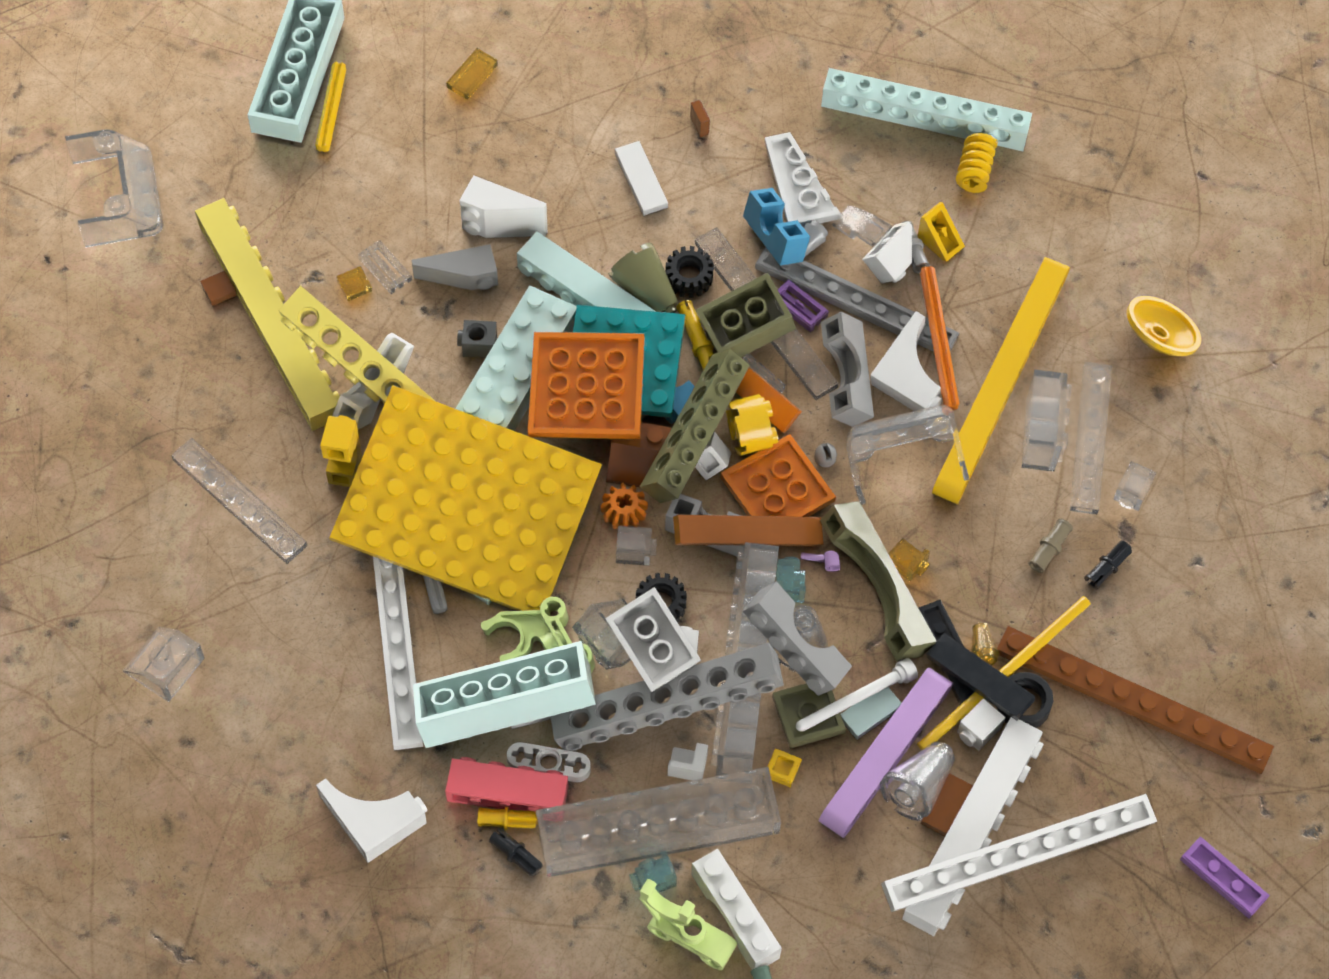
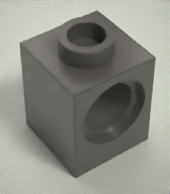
[457,320,497,358]

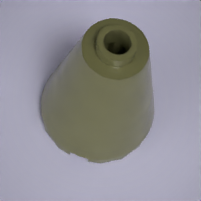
[608,242,678,313]

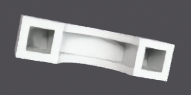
[691,849,782,970]

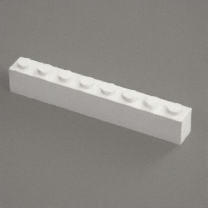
[902,717,1044,936]

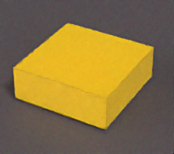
[764,748,802,788]

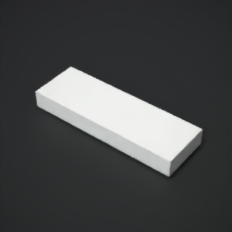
[615,141,668,216]

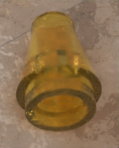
[971,623,999,666]

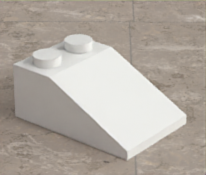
[460,175,548,238]
[605,587,702,692]

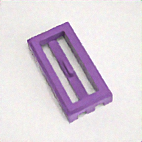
[778,279,829,333]

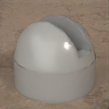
[814,443,837,467]

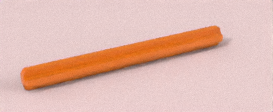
[920,266,959,411]

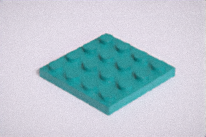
[573,305,686,418]

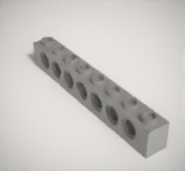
[551,643,784,751]

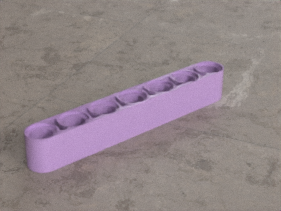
[819,667,953,838]

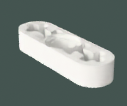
[507,742,591,782]

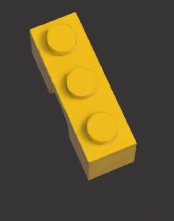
[320,415,362,487]

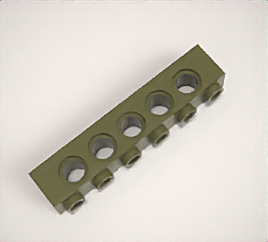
[640,349,750,503]

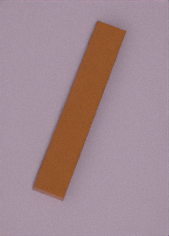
[673,515,824,546]

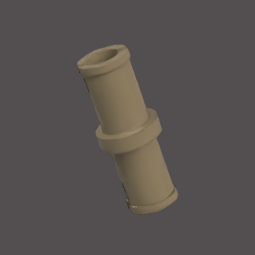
[1028,519,1073,573]

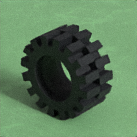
[665,246,714,298]
[636,573,687,623]

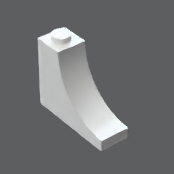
[871,311,942,418]
[316,779,427,863]

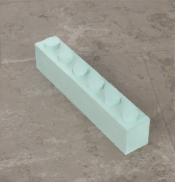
[517,232,656,312]

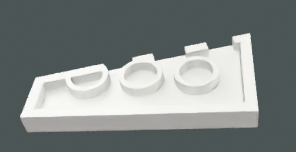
[765,132,841,227]

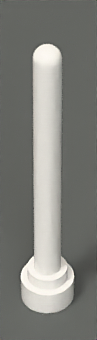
[796,658,918,732]

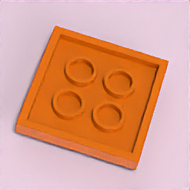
[720,434,836,517]

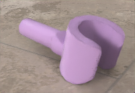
[801,551,840,572]

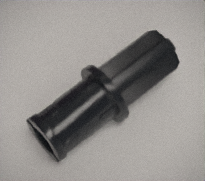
[1084,540,1132,589]
[489,827,543,876]

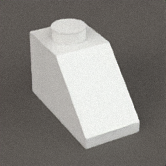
[862,221,912,283]

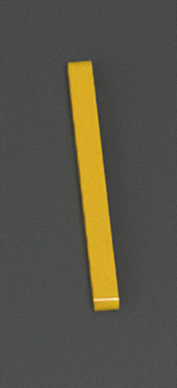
[932,257,1070,504]

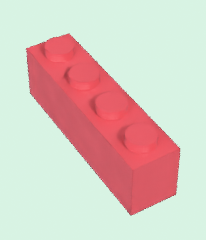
[445,757,568,819]

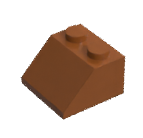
[606,422,671,488]

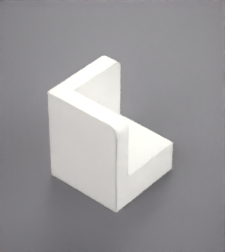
[695,432,731,480]
[668,743,708,782]

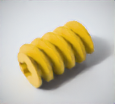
[955,133,998,193]

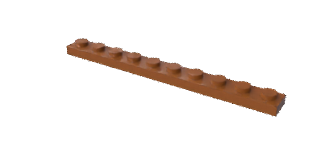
[995,626,1274,774]

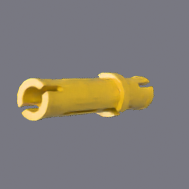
[676,300,714,371]

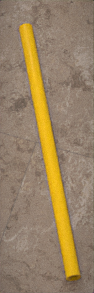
[917,596,1091,752]

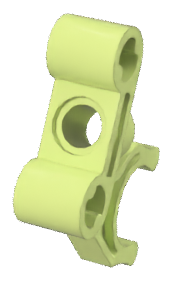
[481,597,595,673]
[639,879,737,970]

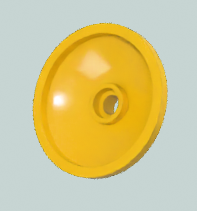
[1126,296,1201,357]

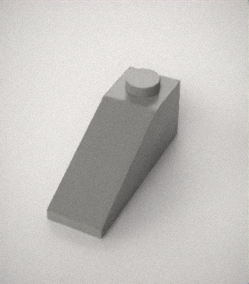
[411,244,498,290]

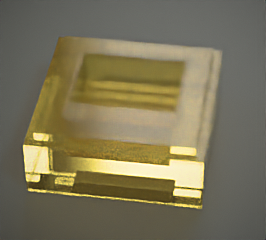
[336,266,372,301]

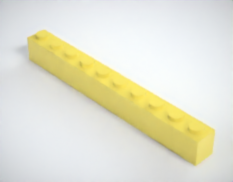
[195,198,340,431]

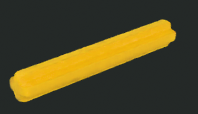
[315,62,346,152]

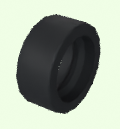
[997,672,1054,728]

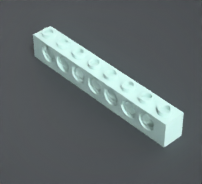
[821,68,1032,151]

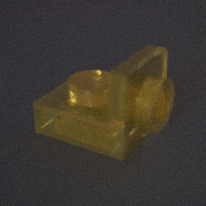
[888,538,930,581]

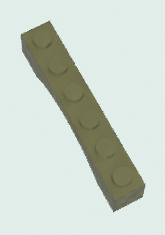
[820,501,937,662]

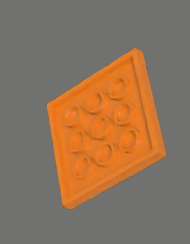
[528,332,645,439]

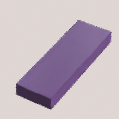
[1180,836,1270,919]

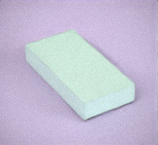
[841,687,901,740]

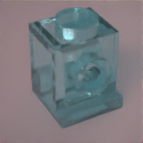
[776,557,806,603]
[629,850,677,893]

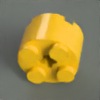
[726,394,778,456]

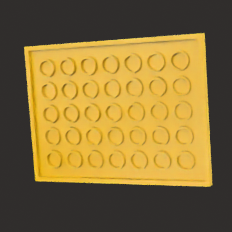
[329,385,602,611]

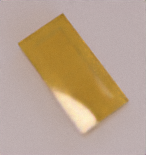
[446,48,498,100]

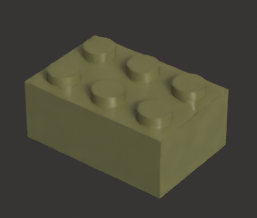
[696,273,796,357]

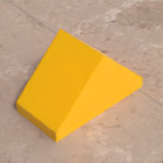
[917,202,965,262]

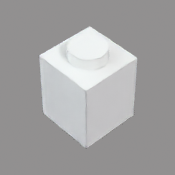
[957,698,1005,751]

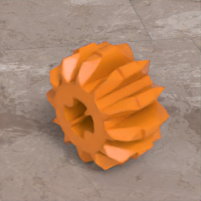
[600,483,648,532]

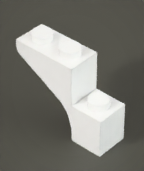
[333,333,414,429]

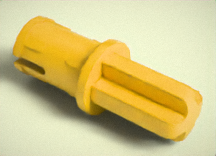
[477,807,537,830]

